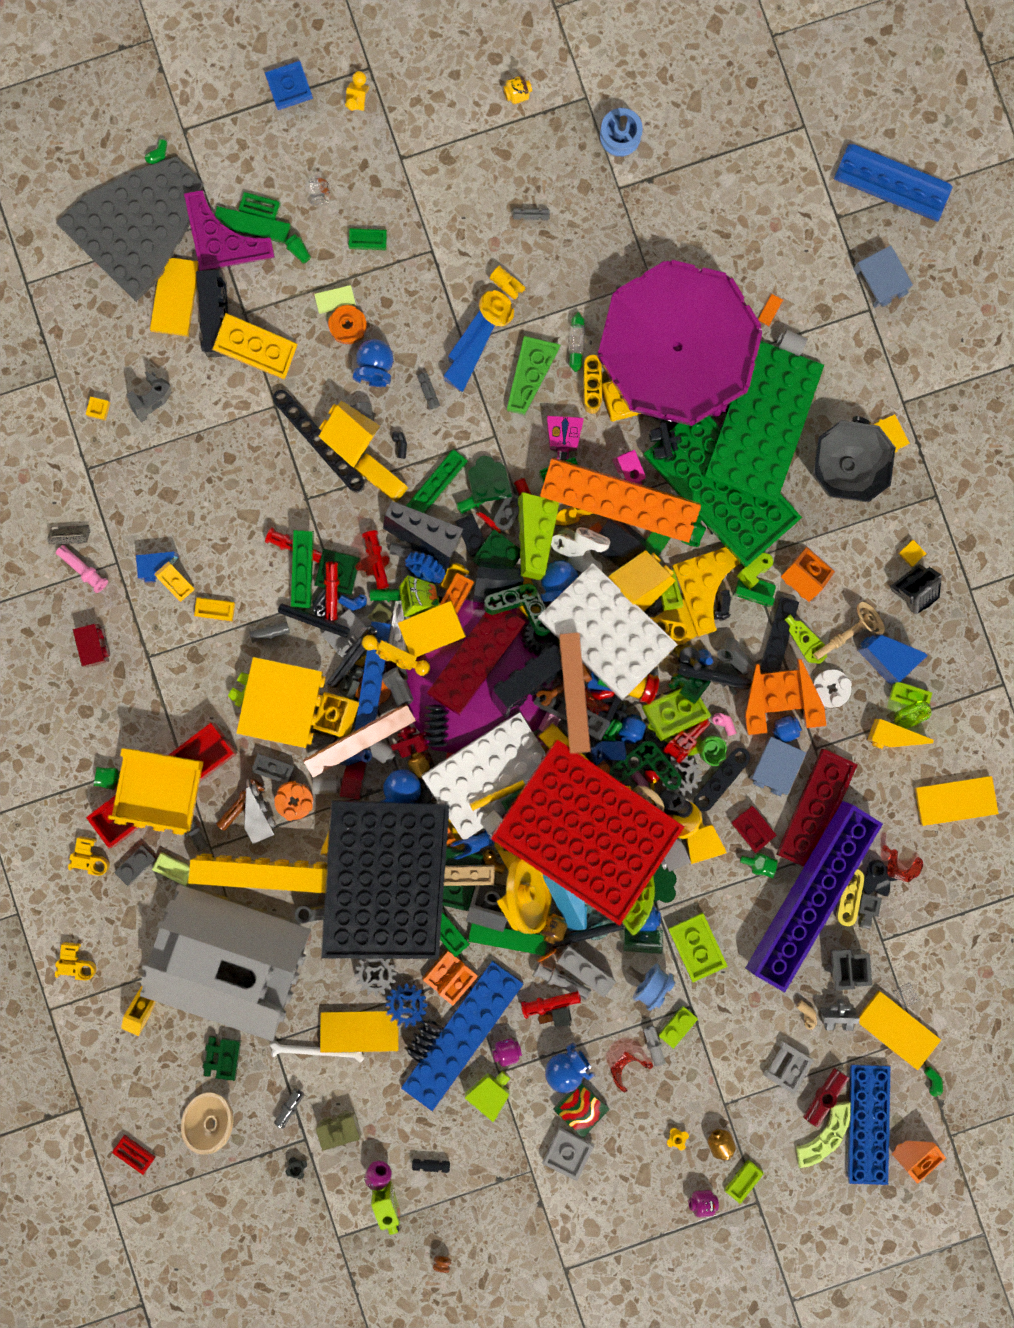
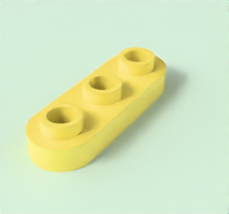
[836,869,864,926]

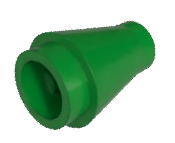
[285,234,312,264]

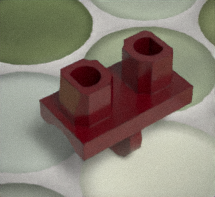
[391,725,429,758]

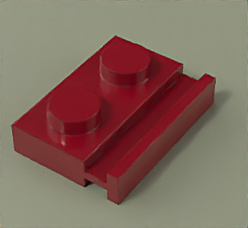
[730,805,777,853]

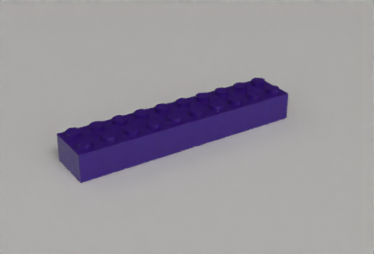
[745,801,883,993]

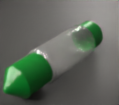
[569,312,585,372]

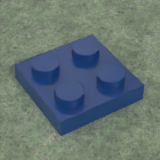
[265,61,313,110]

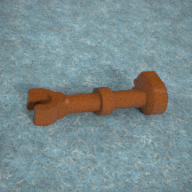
[536,664,593,706]

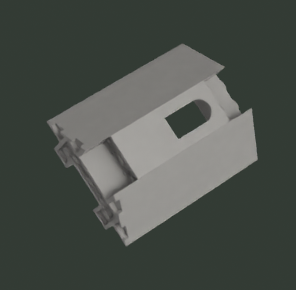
[140,884,311,1041]

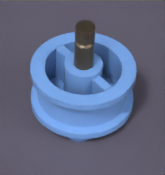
[600,108,643,157]
[625,963,676,1011]

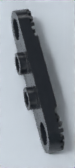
[693,748,750,812]

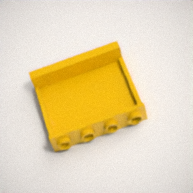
[236,657,326,748]
[108,748,203,835]

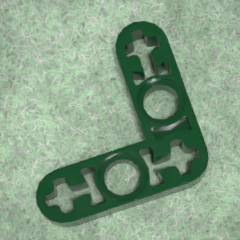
[483,584,551,636]
[609,741,682,790]

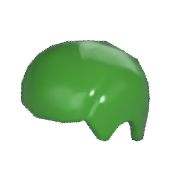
[698,736,727,766]

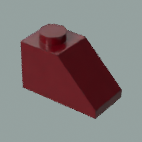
[340,761,367,799]

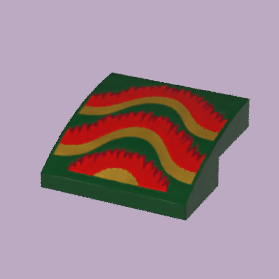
[553,1082,610,1138]

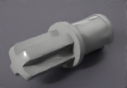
[644,1026,666,1067]

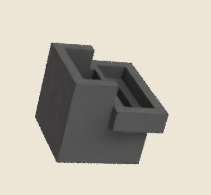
[831,949,873,991]

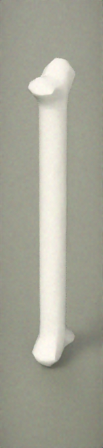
[270,1040,364,1062]

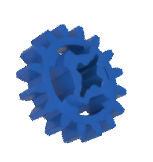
[405,552,446,584]
[384,984,428,1028]

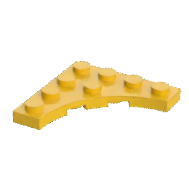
[672,547,741,637]

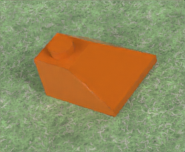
[891,1141,946,1184]

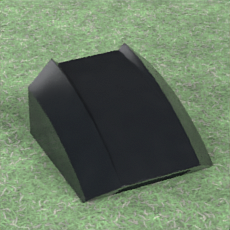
[596,518,646,568]
[473,561,524,604]

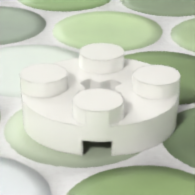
[813,670,852,708]

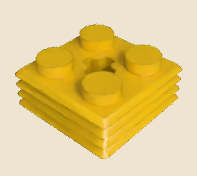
[602,381,641,422]
[313,692,359,738]

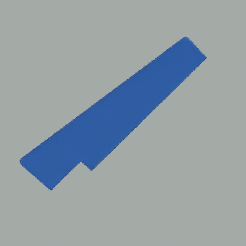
[444,310,495,392]

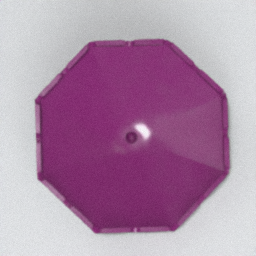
[597,260,763,426]
[405,600,554,754]

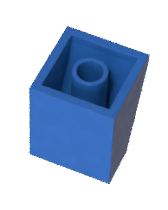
[858,635,928,684]

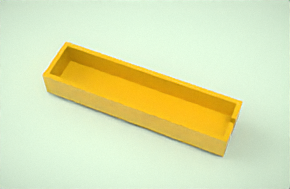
[188,853,327,893]

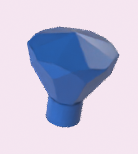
[698,649,713,667]

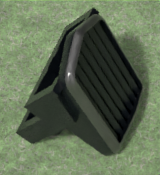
[890,564,942,614]

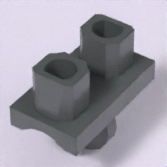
[820,999,860,1031]

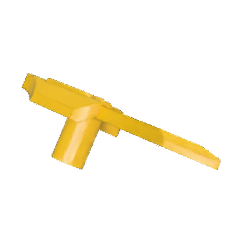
[555,507,593,526]

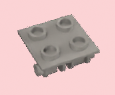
[321,609,367,659]

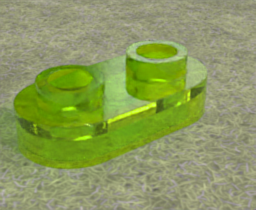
[894,701,932,729]

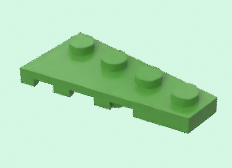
[507,336,561,415]

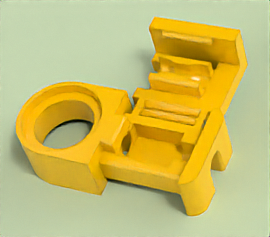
[68,836,110,876]
[55,942,97,981]

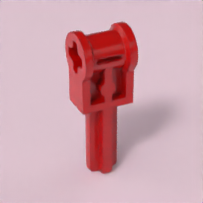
[664,719,710,764]

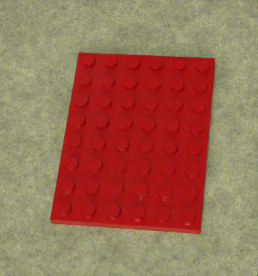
[490,739,684,925]

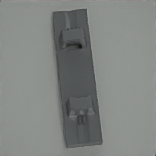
[533,687,610,740]

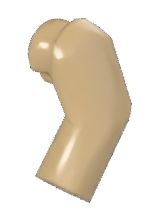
[796,1000,817,1030]

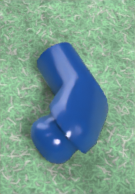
[338,594,367,611]

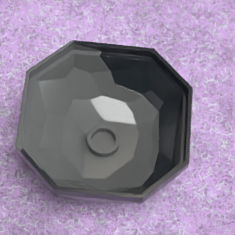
[813,420,896,503]

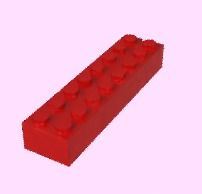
[86,723,238,849]

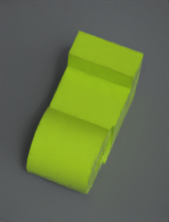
[737,553,774,590]

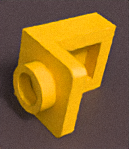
[438,563,469,591]

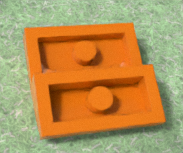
[422,949,478,1005]

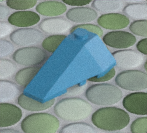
[543,874,587,931]

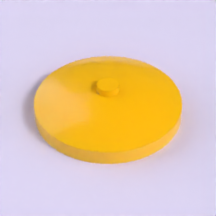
[506,857,551,934]

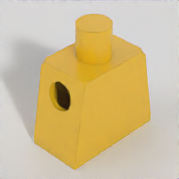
[685,822,727,864]

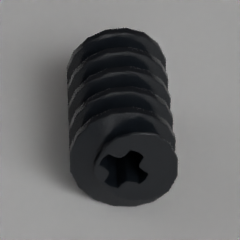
[424,705,449,747]
[404,1019,444,1064]

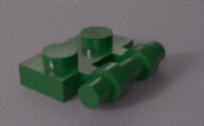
[668,664,711,705]
[202,1036,242,1081]

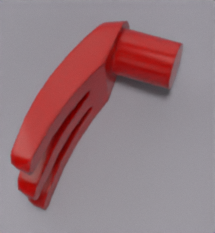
[476,512,501,534]

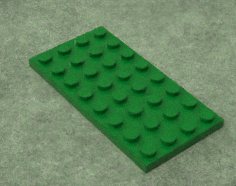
[704,341,825,504]
[643,416,802,567]

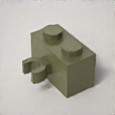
[315,1111,362,1151]

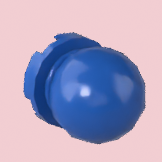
[352,339,394,387]
[540,560,578,605]
[380,769,421,803]
[545,1042,595,1093]

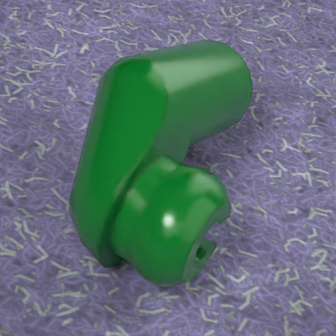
[145,139,168,164]
[924,1066,944,1097]

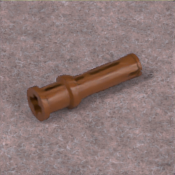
[216,778,265,831]

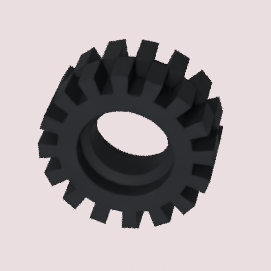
[521,622,558,655]

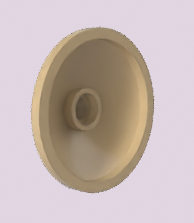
[181,1093,233,1155]

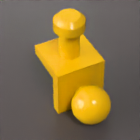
[345,71,369,111]

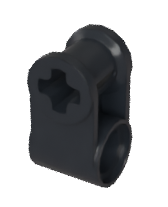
[654,789,693,818]

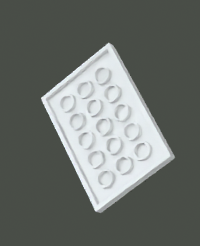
[538,563,677,700]
[421,712,546,840]

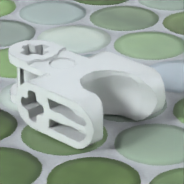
[551,527,610,573]

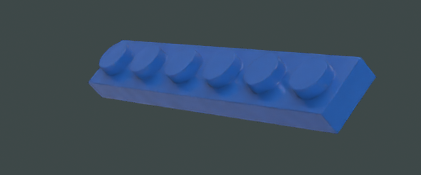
[355,621,391,731]

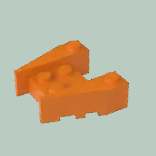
[744,658,827,735]

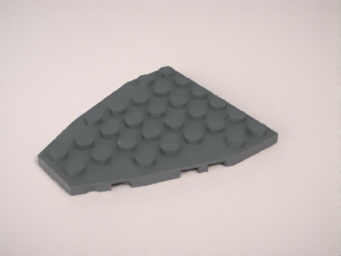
[56,157,204,302]

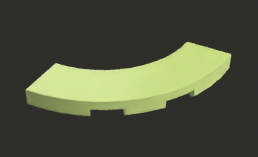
[796,1101,851,1168]

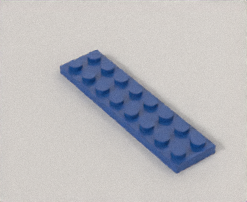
[401,960,524,1111]

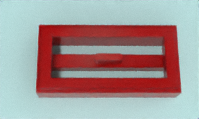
[112,1135,156,1175]

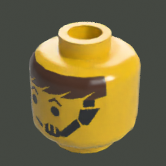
[503,75,532,104]

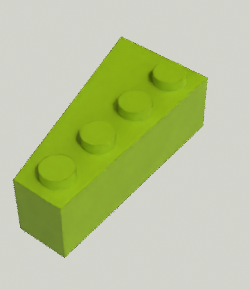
[518,492,559,580]

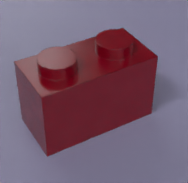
[72,624,110,667]

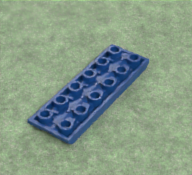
[834,144,953,222]
[848,1064,891,1185]

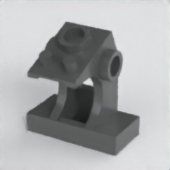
[126,371,172,423]

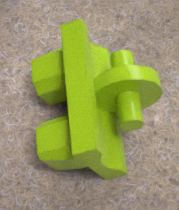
[228,672,249,707]

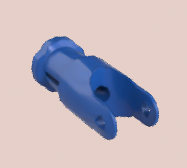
[450,830,495,859]

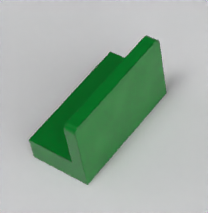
[733,579,776,607]

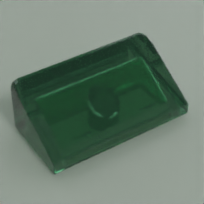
[623,928,663,954]

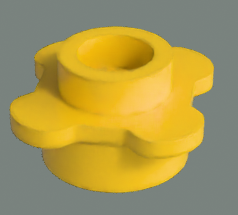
[667,1128,689,1151]

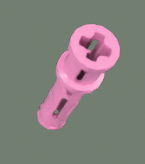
[56,545,108,593]

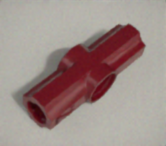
[803,1068,849,1128]

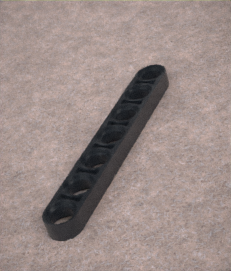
[273,390,365,493]

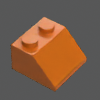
[781,546,835,602]

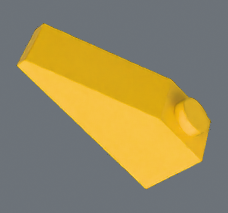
[867,719,934,750]

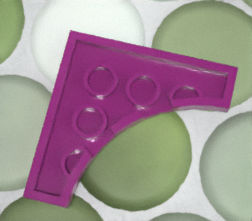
[184,190,275,271]

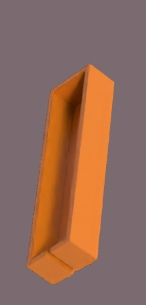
[540,457,701,543]

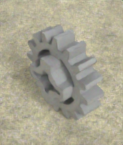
[660,756,702,796]
[354,959,397,996]

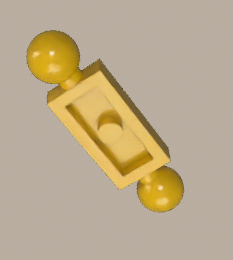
[362,635,430,676]

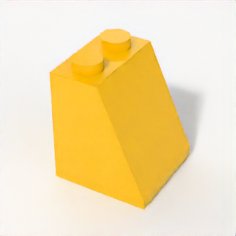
[319,400,380,467]
[608,550,676,612]

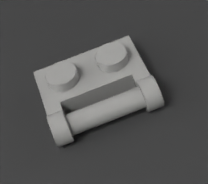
[763,1041,814,1094]

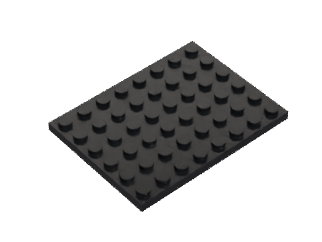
[321,800,450,959]

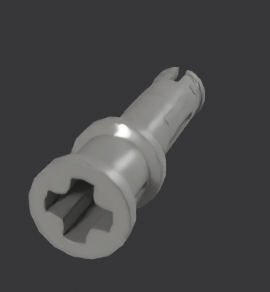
[533,961,591,1000]

